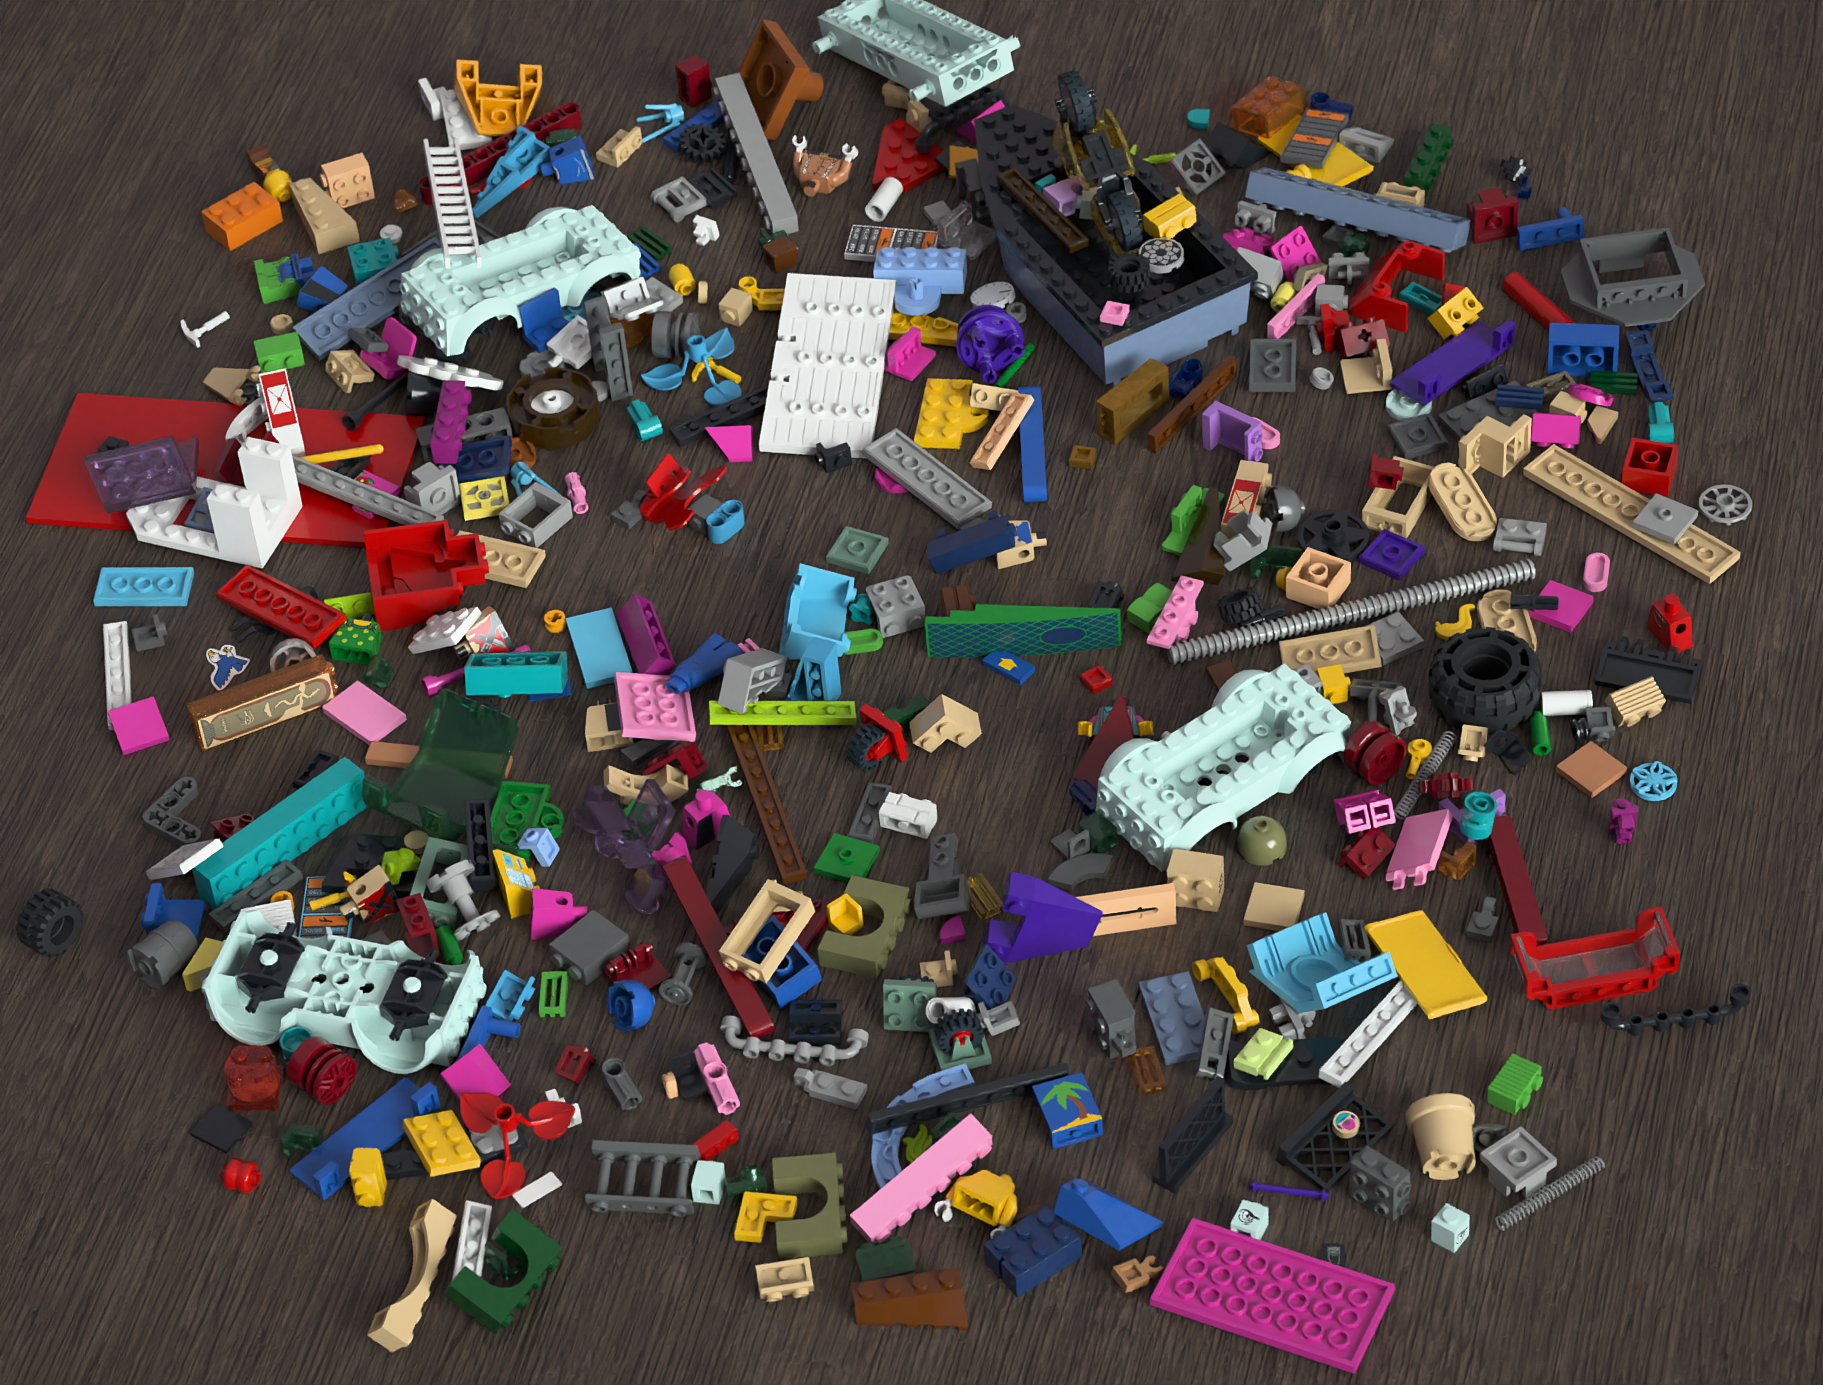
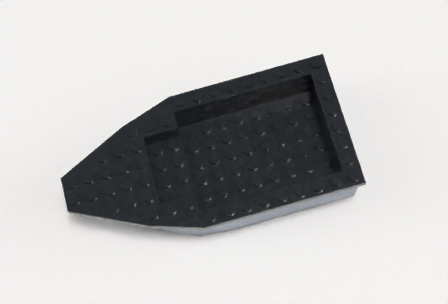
[974,104,1258,387]

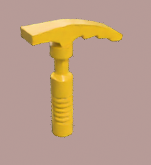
[692,357,741,384]
[309,871,357,911]

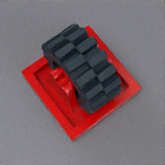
[846,703,908,771]

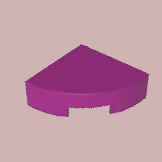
[940,915,966,945]

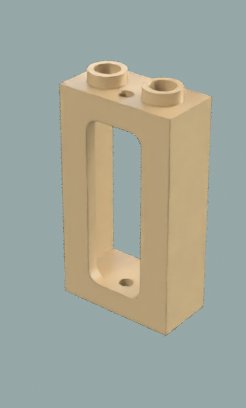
[1362,456,1435,538]
[719,879,815,983]

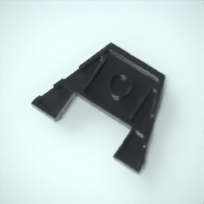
[322,833,416,898]

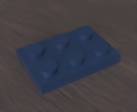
[442,436,512,484]

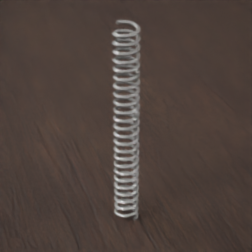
[1394,731,1457,820]
[1496,1156,1605,1231]

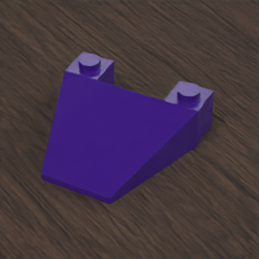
[983,871,1103,964]

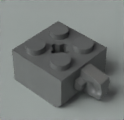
[1086,979,1137,1059]

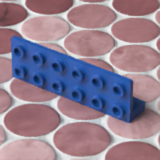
[290,1078,441,1200]

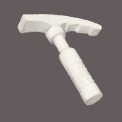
[181,311,230,348]

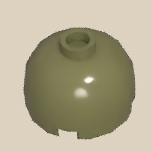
[1237,816,1287,866]

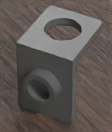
[1051,829,1090,860]

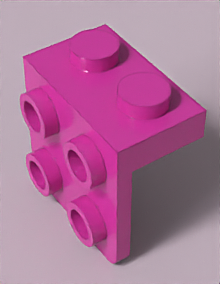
[1223,227,1277,255]
[360,317,417,380]

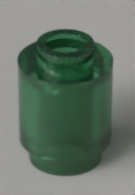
[545,127,577,148]

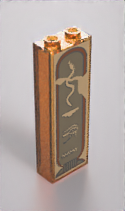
[186,654,339,753]

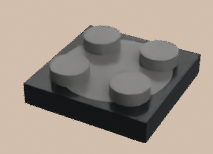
[461,1123,528,1167]

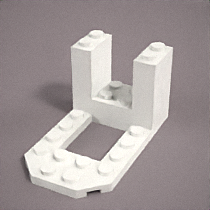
[126,437,303,569]

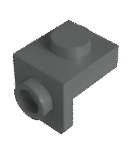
[132,614,167,652]
[1585,706,1615,742]

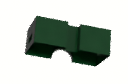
[882,694,930,735]

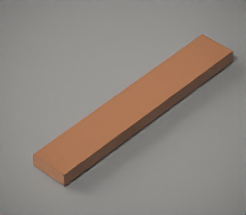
[365,741,513,779]

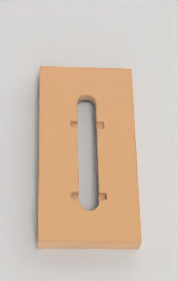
[1076,883,1176,936]

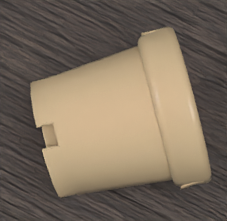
[1405,1093,1476,1180]

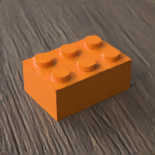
[201,182,283,251]

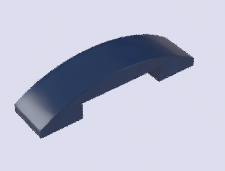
[1625,330,1674,403]

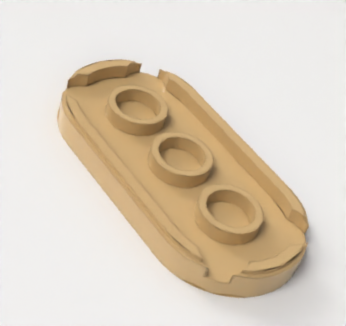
[1428,463,1497,541]
[1477,589,1537,652]

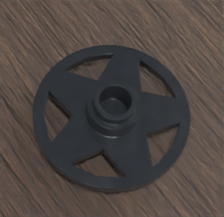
[1298,510,1369,561]

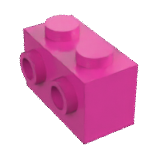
[1531,412,1581,448]

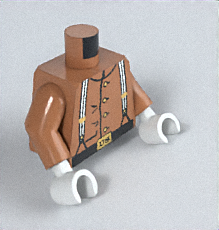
[793,135,858,197]

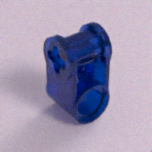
[1169,358,1203,398]

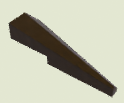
[1171,488,1225,585]

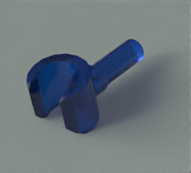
[1517,176,1532,200]

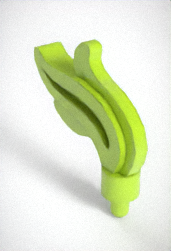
[903,1125,933,1164]

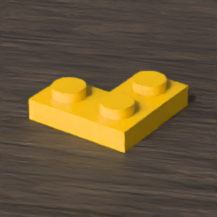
[734,1192,798,1243]

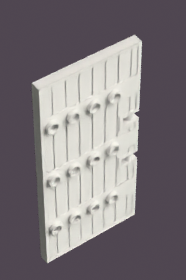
[759,273,896,459]

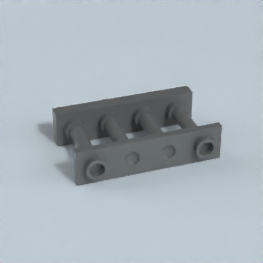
[584,295,633,402]
[585,1140,701,1217]

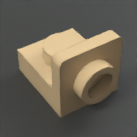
[920,950,957,987]

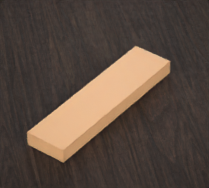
[970,393,1034,470]

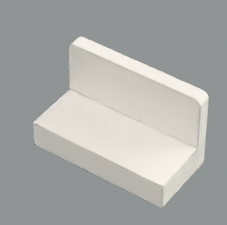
[418,78,446,121]

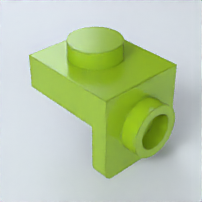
[381,848,421,885]

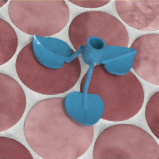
[641,327,742,406]

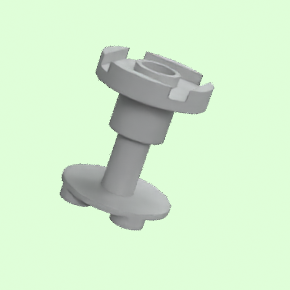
[426,860,500,941]

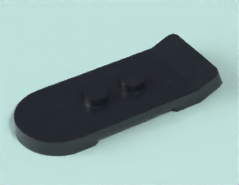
[1226,1037,1345,1090]

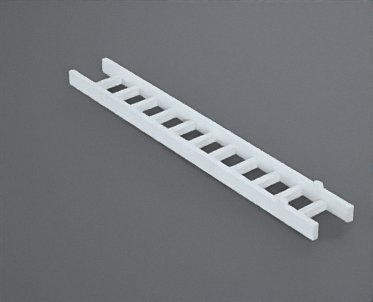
[423,139,482,268]

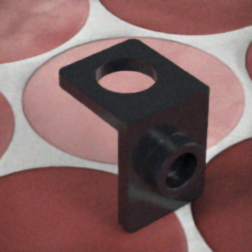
[1484,729,1531,775]
[669,1050,708,1101]

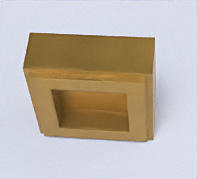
[1069,445,1097,470]

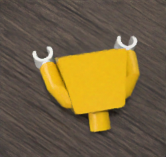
[934,1170,1017,1239]

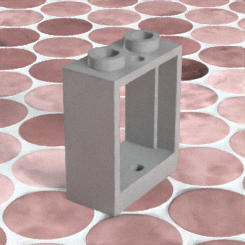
[499,482,573,548]

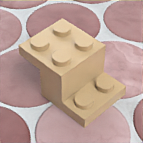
[1458,415,1532,478]

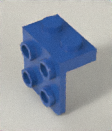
[141,883,205,940]

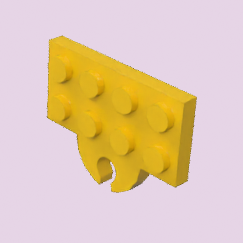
[914,378,989,449]

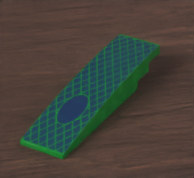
[925,604,1122,657]

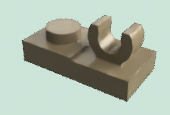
[1293,262,1328,292]

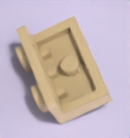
[756,1257,814,1302]

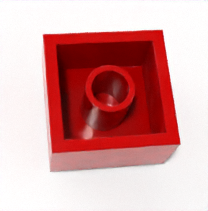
[1622,438,1679,497]

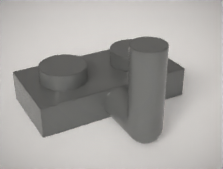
[1350,678,1402,722]

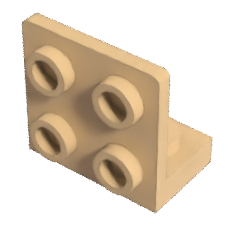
[1340,339,1392,394]

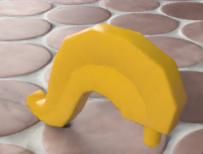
[1435,604,1475,641]

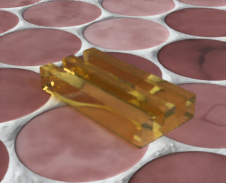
[968,872,1003,920]

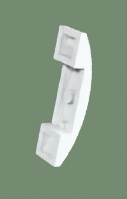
[225,388,293,445]

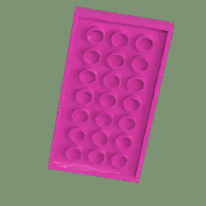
[1150,1218,1395,1374]

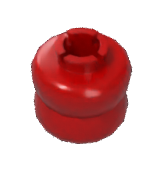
[220,1158,261,1194]

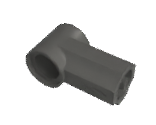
[602,1058,642,1111]

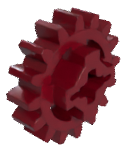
[1418,772,1473,799]

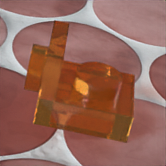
[1438,842,1476,881]

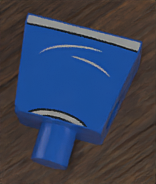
[540,135,594,184]

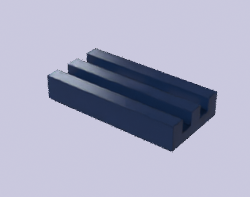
[1495,384,1544,410]

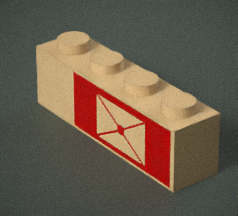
[1221,460,1272,540]

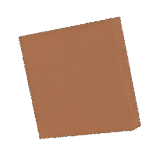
[1556,741,1627,798]

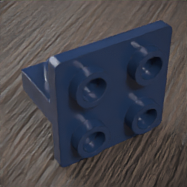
[960,945,1016,1010]

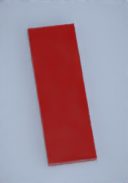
[215,564,347,649]

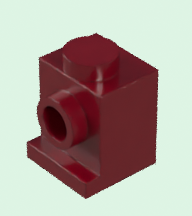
[1367,453,1404,490]

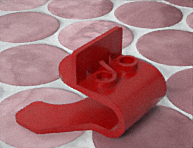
[639,454,727,531]

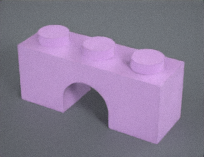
[1043,173,1098,217]

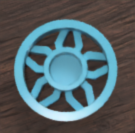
[1630,761,1677,801]

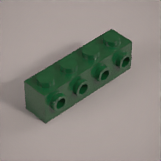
[1403,123,1454,198]

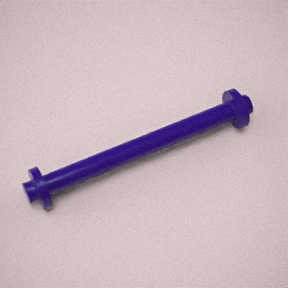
[1250,1179,1329,1202]

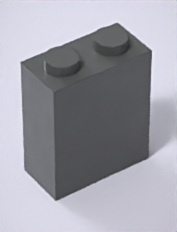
[549,909,630,986]

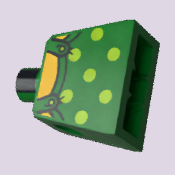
[329,613,382,667]

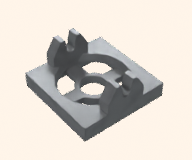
[1167,138,1226,197]

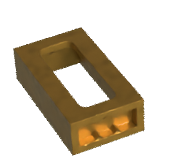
[1096,358,1169,445]

